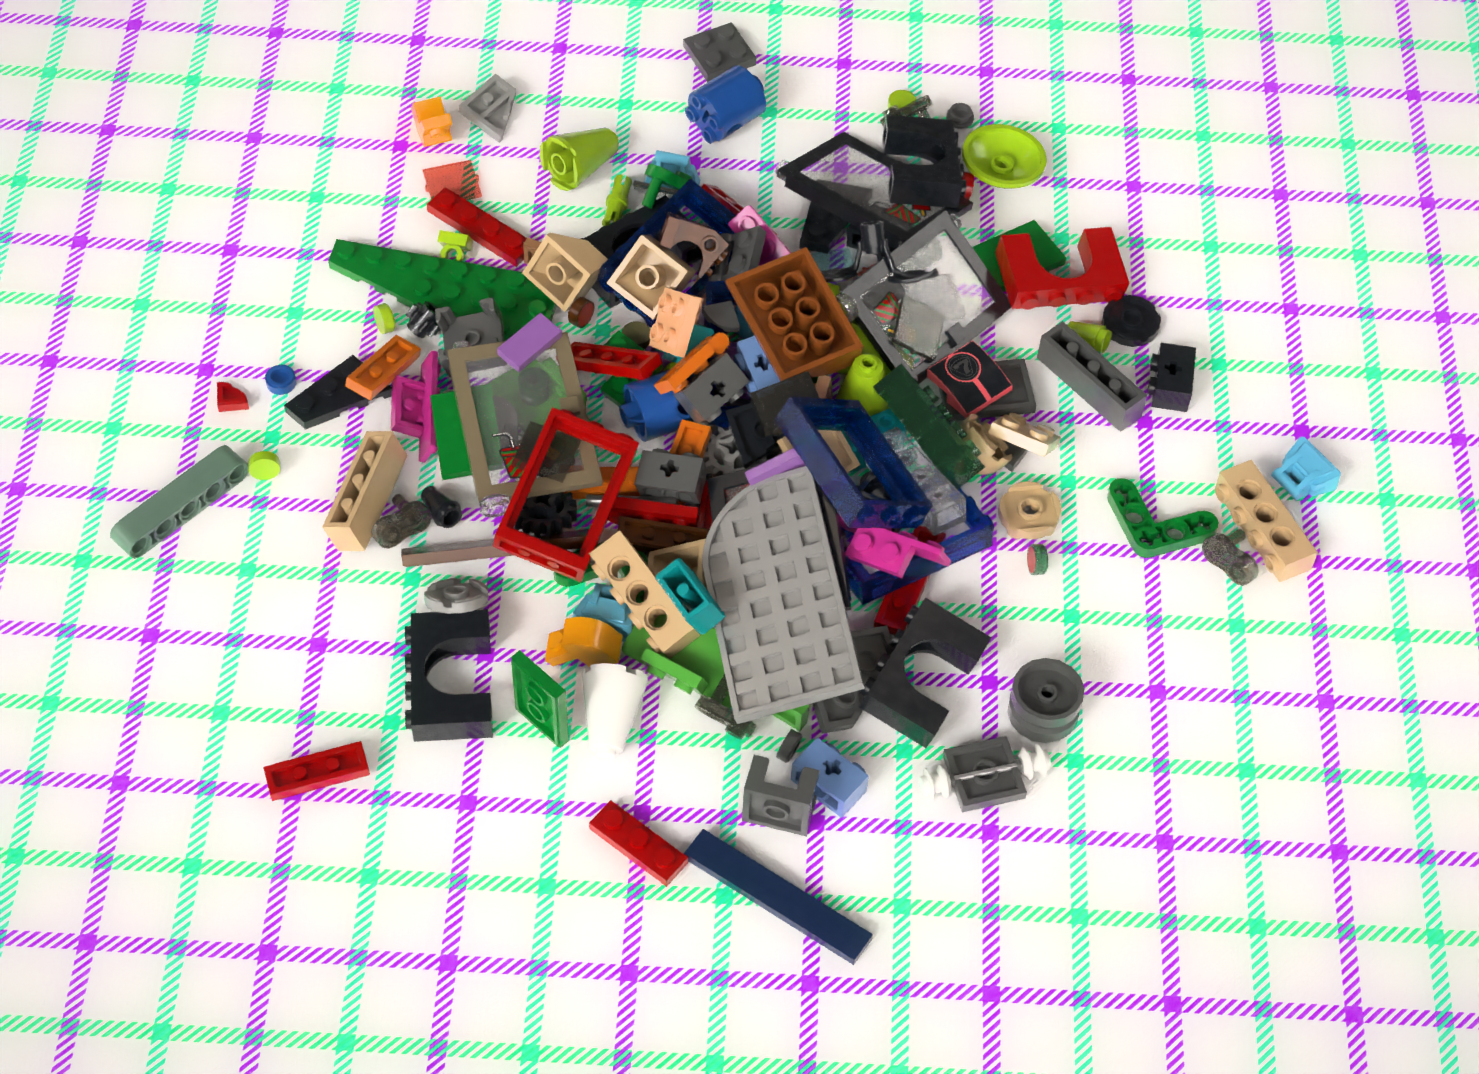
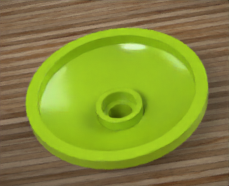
[962,124,1047,189]

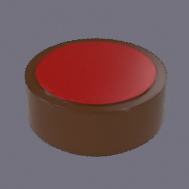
[568,297,595,328]

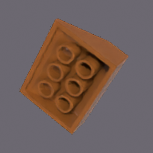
[725,247,864,383]

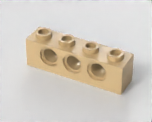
[1214,459,1318,582]
[589,530,700,659]

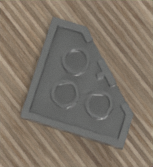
[812,625,894,734]

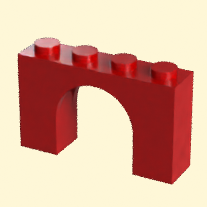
[995,227,1129,310]

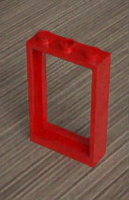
[493,407,639,582]

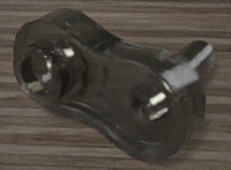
[880,95,934,128]
[371,494,432,549]
[1202,529,1259,586]
[694,674,757,740]

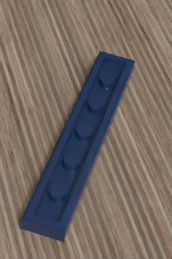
[684,829,873,965]

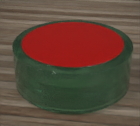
[1027,544,1048,576]

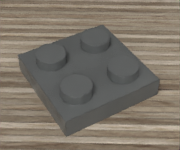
[683,22,757,82]

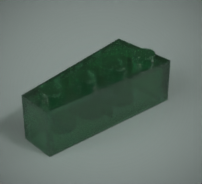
[873,363,985,491]

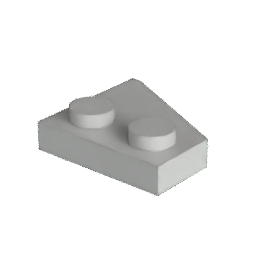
[458,73,517,143]

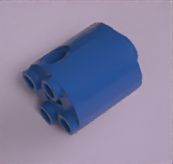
[685,65,766,144]
[619,369,701,442]

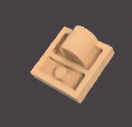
[649,287,704,358]

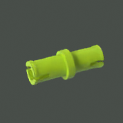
[602,174,632,226]

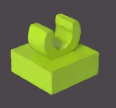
[437,230,473,261]

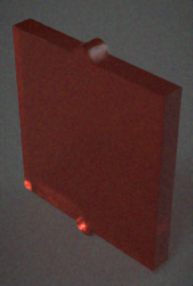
[422,160,482,200]

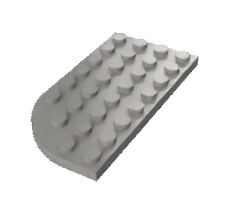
[702,465,865,724]

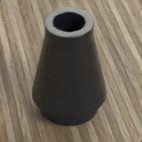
[421,486,462,528]

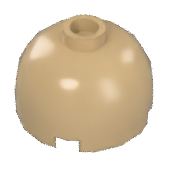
[952,414,1012,475]

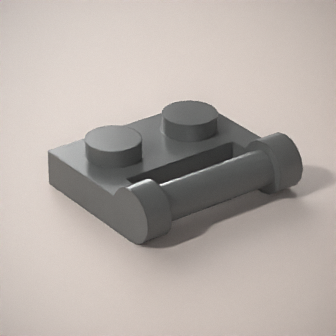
[707,226,767,292]

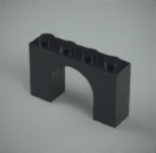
[882,115,966,208]
[580,195,706,309]
[859,597,992,748]
[405,609,493,742]

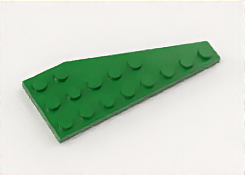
[328,239,557,341]

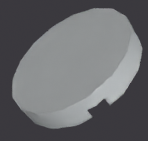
[424,578,489,614]

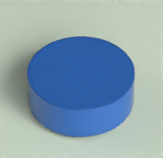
[265,365,296,395]

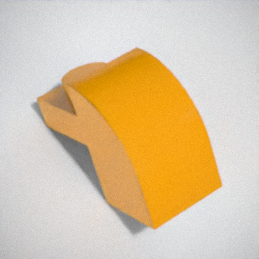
[411,96,452,147]
[545,617,623,667]

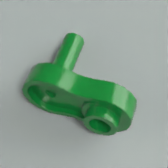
[641,163,695,209]

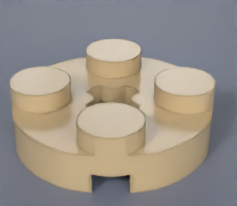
[998,481,1061,539]

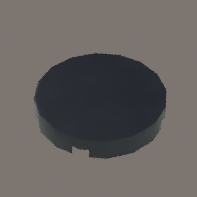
[1101,295,1161,347]

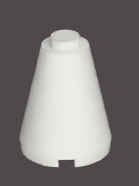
[582,663,648,759]

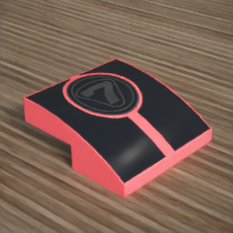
[927,340,1013,418]

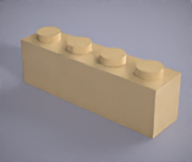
[322,431,408,551]

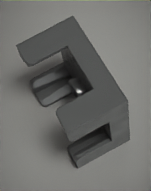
[435,297,507,378]
[742,754,820,837]

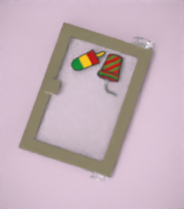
[447,332,603,518]

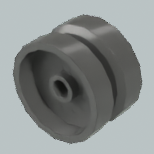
[1007,658,1085,743]

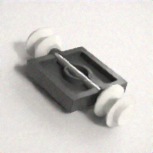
[918,736,1051,813]

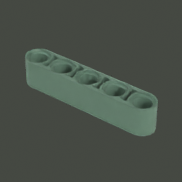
[110,445,249,559]

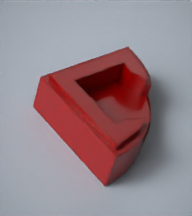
[217,382,249,412]

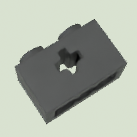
[673,353,750,423]
[635,448,708,504]

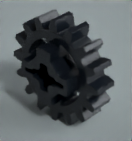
[514,492,577,538]

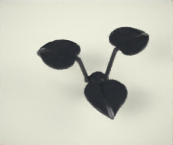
[821,221,939,284]

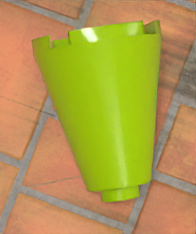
[540,127,619,191]
[834,354,894,427]

